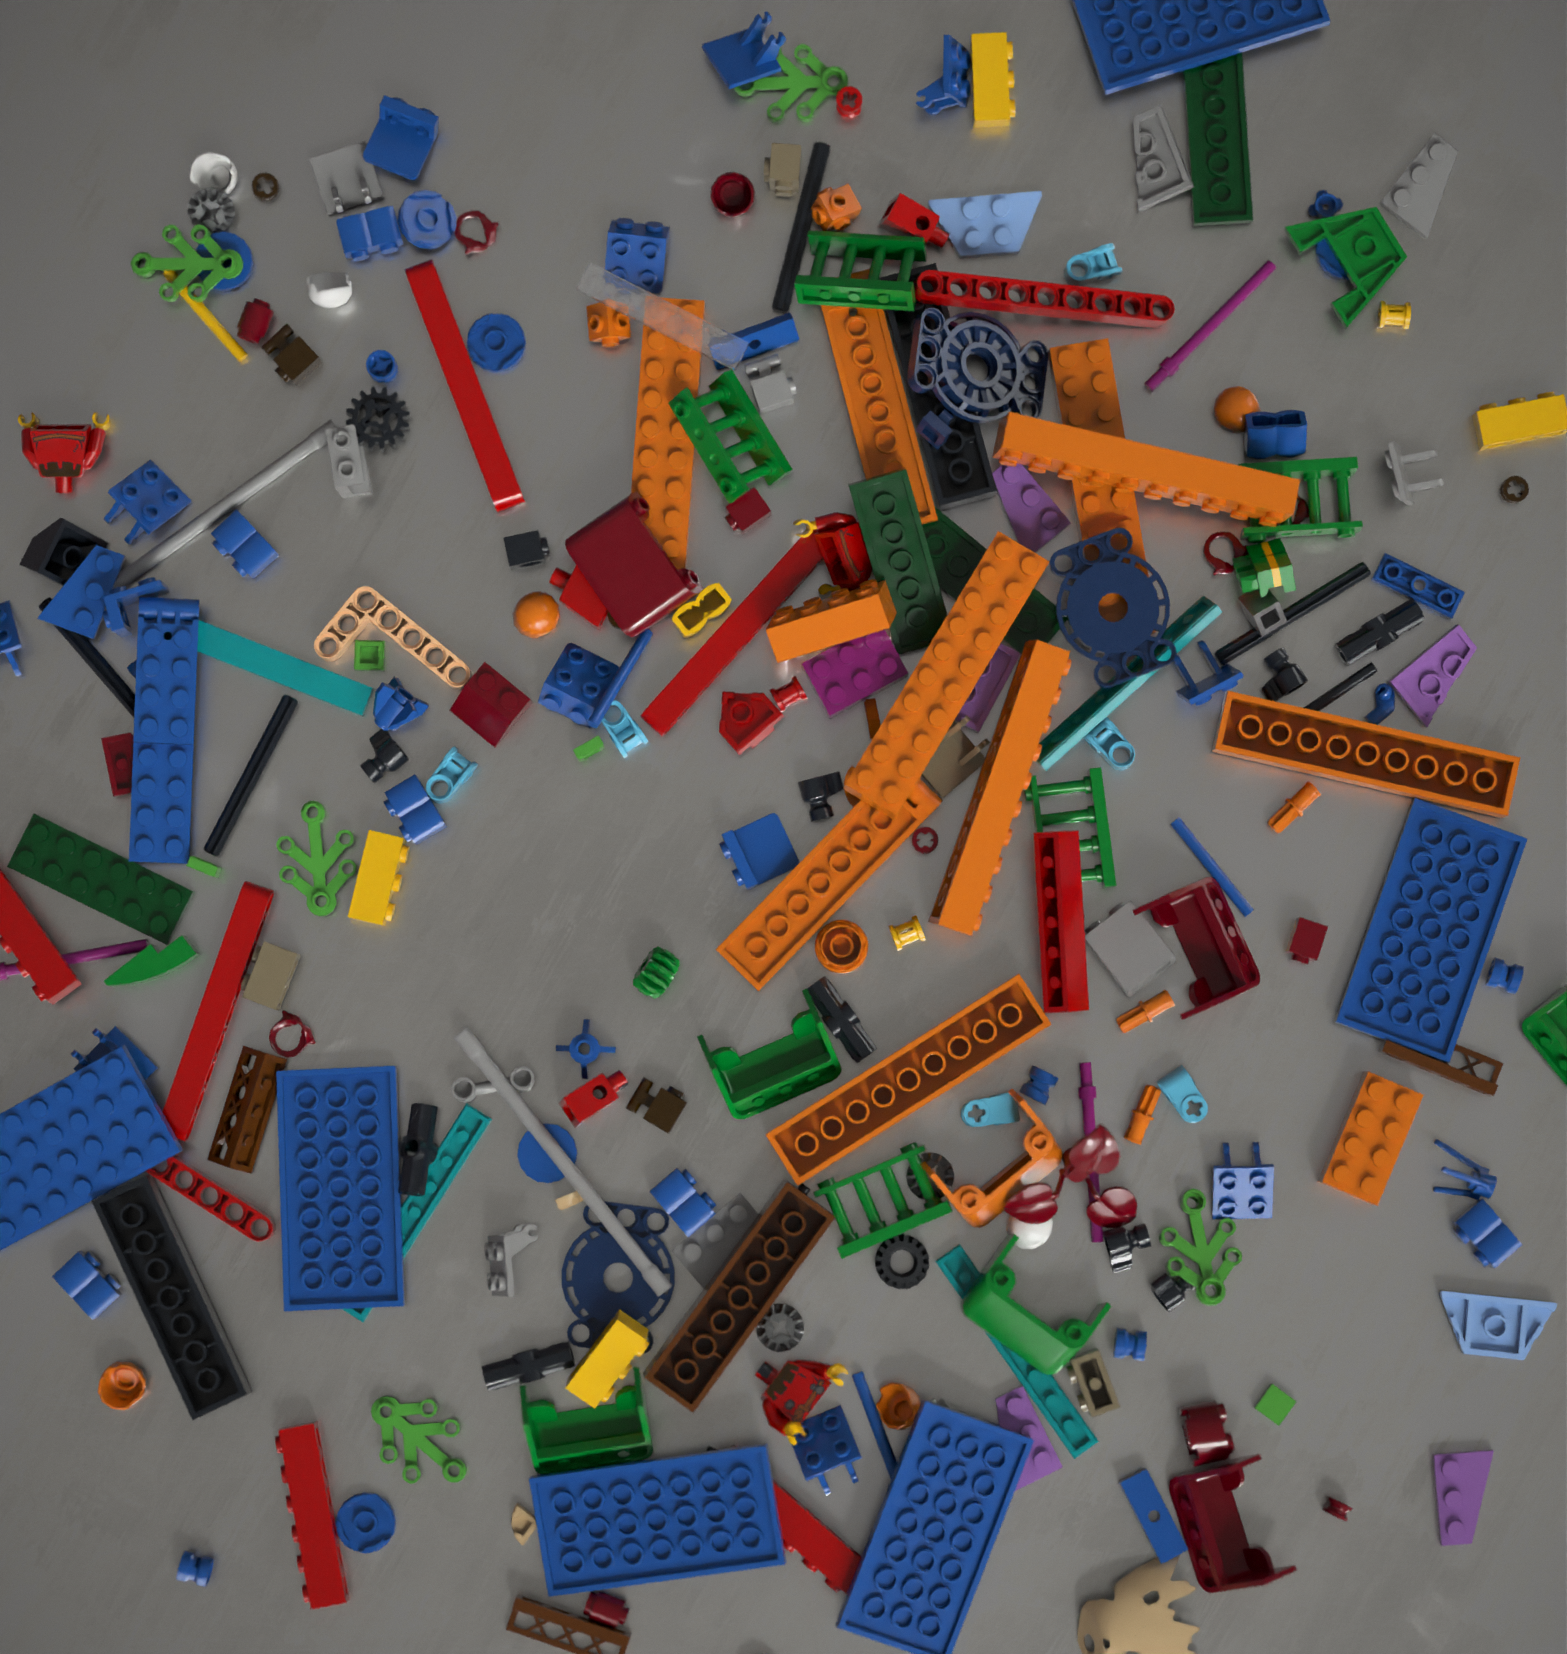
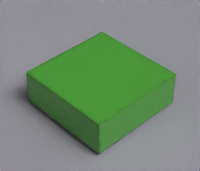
[354,640,385,671]
[573,735,605,762]
[186,855,222,878]
[1254,1383,1296,1426]

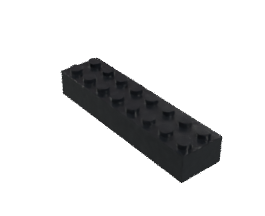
[880,263,997,510]
[91,1175,252,1421]

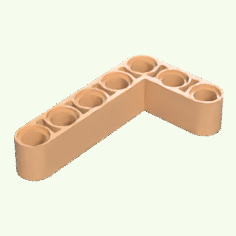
[314,586,473,690]

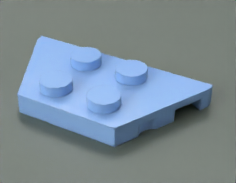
[928,191,1042,258]
[1440,1290,1557,1360]

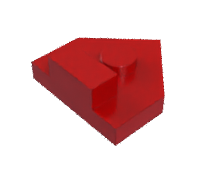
[719,691,784,755]

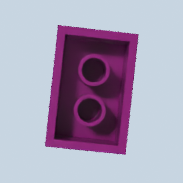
[801,629,909,719]

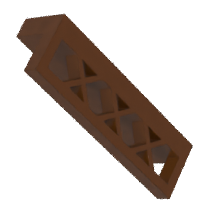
[1378,1040,1504,1096]
[207,1046,287,1173]
[506,1594,632,1654]

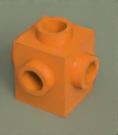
[811,184,862,232]
[586,300,631,347]

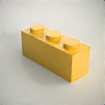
[970,32,1015,128]
[1472,391,1567,450]
[348,830,410,926]
[565,1309,649,1409]

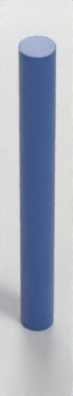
[587,629,653,728]
[1170,817,1254,917]
[852,1371,897,1479]

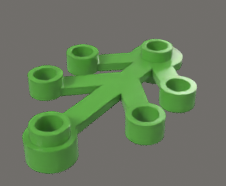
[734,44,848,123]
[131,225,244,302]
[276,801,357,916]
[1159,1189,1242,1306]
[371,1396,467,1483]

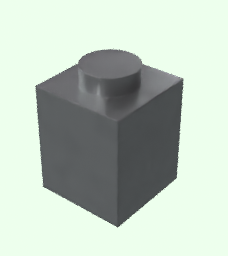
[1238,589,1287,636]

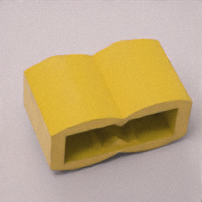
[672,583,732,638]

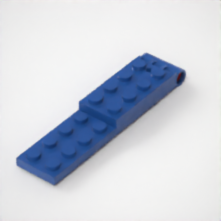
[129,597,199,864]

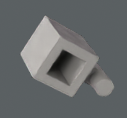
[744,354,797,414]

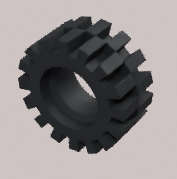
[875,1234,929,1289]

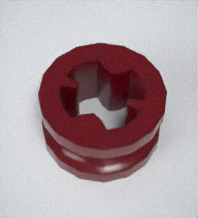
[912,827,939,854]
[1322,1496,1353,1522]

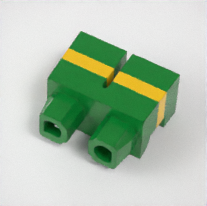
[1232,538,1296,598]

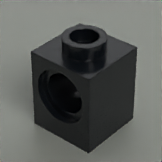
[503,530,550,570]

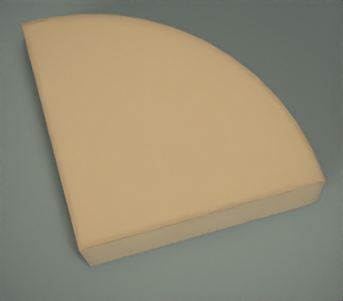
[555,1191,584,1210]
[511,1503,537,1545]

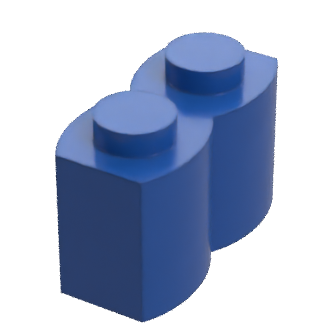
[336,206,403,261]
[1244,410,1307,459]
[211,509,279,579]
[384,774,447,845]
[649,1168,716,1237]
[1453,1199,1522,1268]
[52,1251,122,1320]

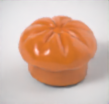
[815,920,868,973]

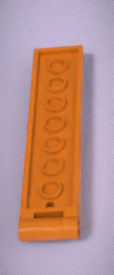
[821,269,938,525]
[716,778,943,991]

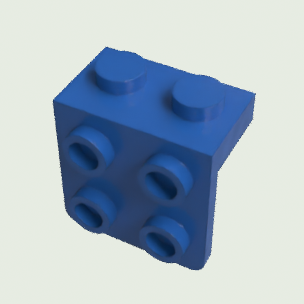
[363,95,439,180]
[604,218,670,294]
[102,577,169,638]
[538,643,619,729]
[719,813,799,891]

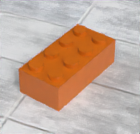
[766,579,897,663]
[1317,1071,1424,1206]

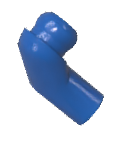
[1365,683,1395,725]

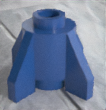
[373,676,429,731]
[556,1019,616,1079]

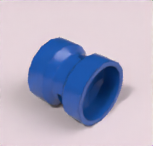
[366,350,398,384]
[1485,957,1524,994]
[1019,1065,1059,1105]
[1113,1328,1147,1361]
[176,1550,214,1587]

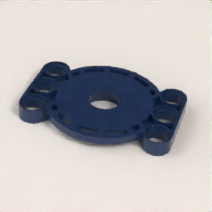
[907,308,1048,423]
[1049,528,1177,689]
[562,1201,675,1355]

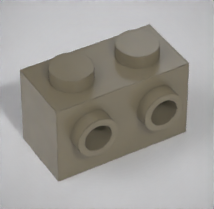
[764,143,802,197]
[241,941,301,1011]
[1066,1348,1120,1418]

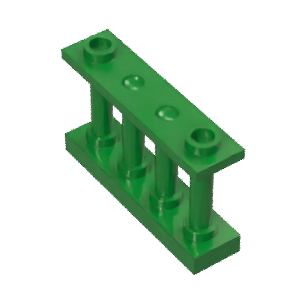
[794,230,927,311]
[668,369,793,504]
[1238,457,1363,543]
[1024,767,1117,889]
[813,1142,953,1259]

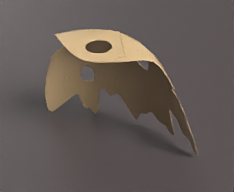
[1078,1555,1200,1654]

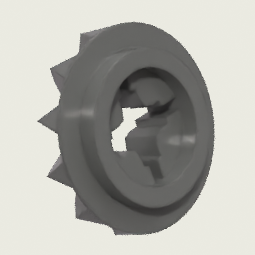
[187,188,235,233]
[906,1153,954,1200]
[756,1304,804,1352]

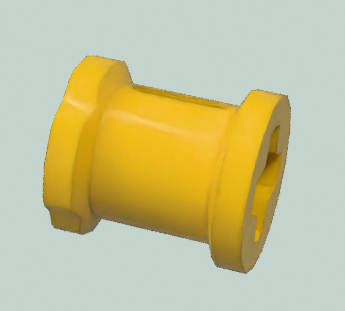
[1378,301,1411,329]
[888,915,926,950]

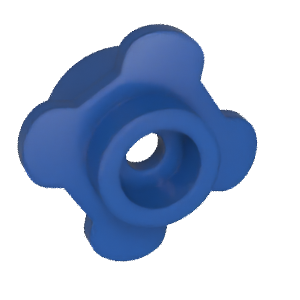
[1308,190,1343,219]

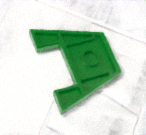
[1284,207,1407,329]

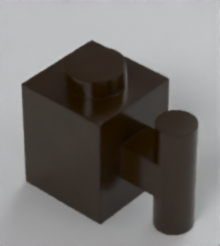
[261,323,322,386]
[626,1077,687,1134]

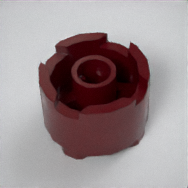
[1179,1400,1235,1467]

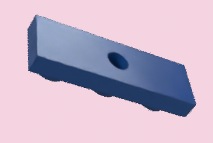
[707,312,800,370]
[1371,553,1465,620]
[1119,1468,1188,1564]

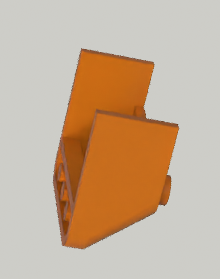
[920,1088,1063,1228]

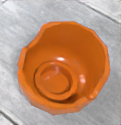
[1214,386,1261,434]
[513,591,560,638]
[98,1362,146,1410]
[876,1382,921,1430]

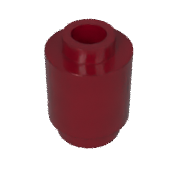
[236,298,274,345]
[583,1591,630,1629]

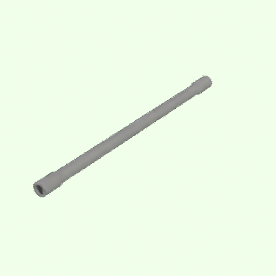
[114,419,336,588]
[454,1027,672,1297]

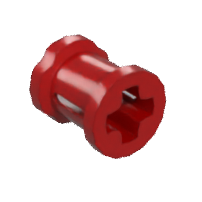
[836,86,862,119]
[769,676,808,713]

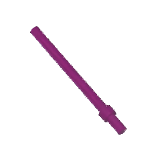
[1144,260,1276,392]
[0,939,149,981]
[1078,1062,1103,1243]

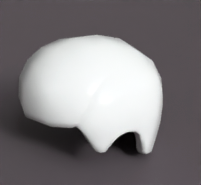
[190,151,237,195]
[307,272,352,308]
[1006,1215,1053,1249]

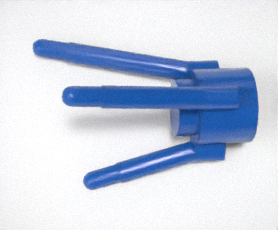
[1433,1139,1497,1200]

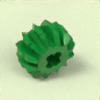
[633,947,680,999]

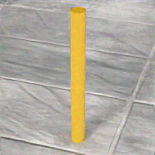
[162,270,248,362]

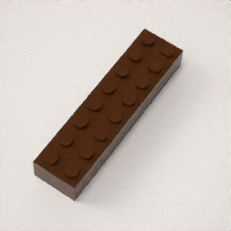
[643,1179,836,1413]

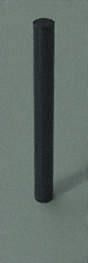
[1303,662,1378,711]

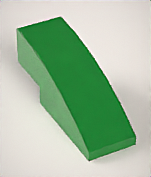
[104,935,201,986]

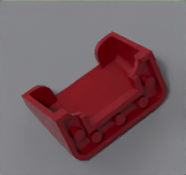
[565,491,703,637]

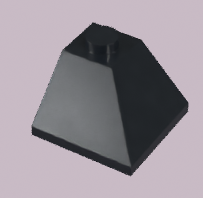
[19,518,108,586]

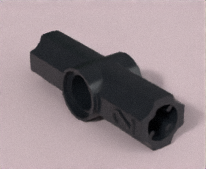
[1335,598,1425,666]
[807,976,877,1063]
[398,1103,438,1197]
[481,1341,576,1391]

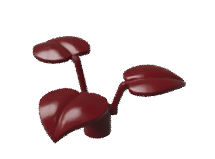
[1003,1124,1137,1228]

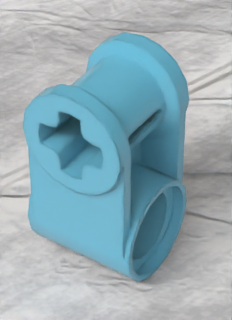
[1063,243,1123,286]
[601,700,649,758]
[1084,717,1135,771]
[426,746,478,804]
[1157,1065,1208,1123]
[961,1093,1020,1127]

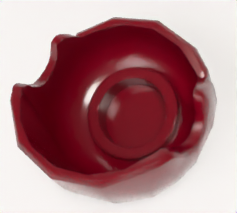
[710,172,755,217]

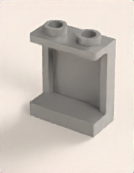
[325,424,372,498]
[1085,901,1176,997]

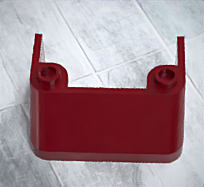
[1132,877,1260,1020]
[1169,1454,1297,1593]

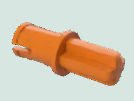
[1267,782,1321,833]
[1116,990,1175,1033]
[1123,1085,1161,1145]

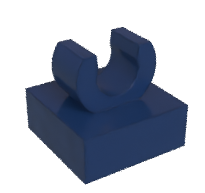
[916,410,954,450]

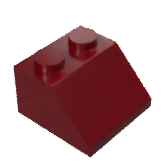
[449,662,533,748]

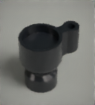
[1261,647,1308,702]
[360,729,409,783]
[798,771,844,822]
[1103,1223,1151,1273]
[1150,1266,1195,1312]

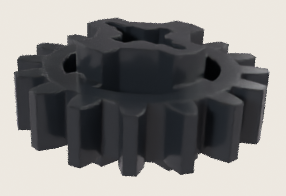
[346,387,410,452]

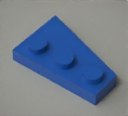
[37,545,125,639]

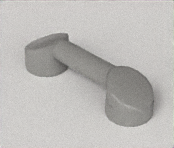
[451,1066,535,1103]

